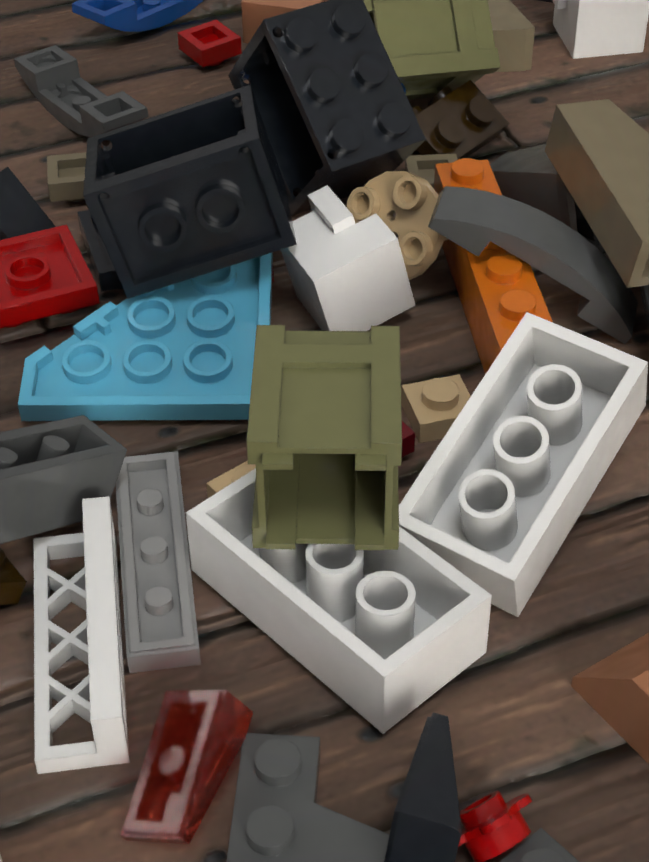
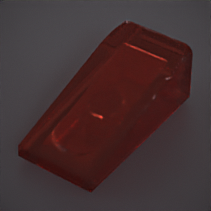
[120,690,253,844]

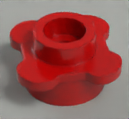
[458,791,532,862]

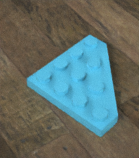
[18,252,273,421]

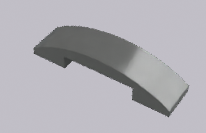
[14,45,148,137]
[428,186,638,344]

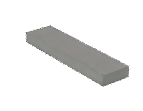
[116,451,201,673]

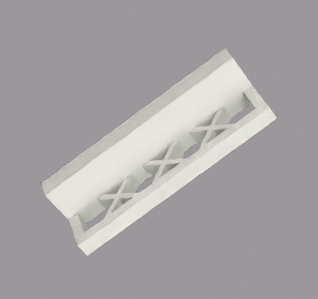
[33,496,130,774]

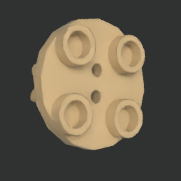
[347,171,448,280]

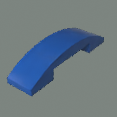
[72,0,203,32]

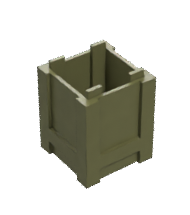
[363,0,501,100]
[246,325,402,550]

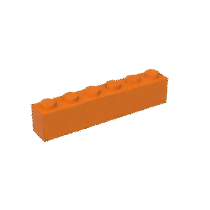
[434,158,553,374]

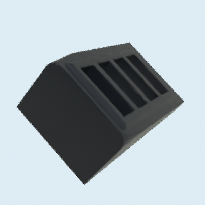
[384,712,462,862]

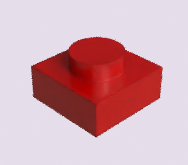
[177,19,242,67]

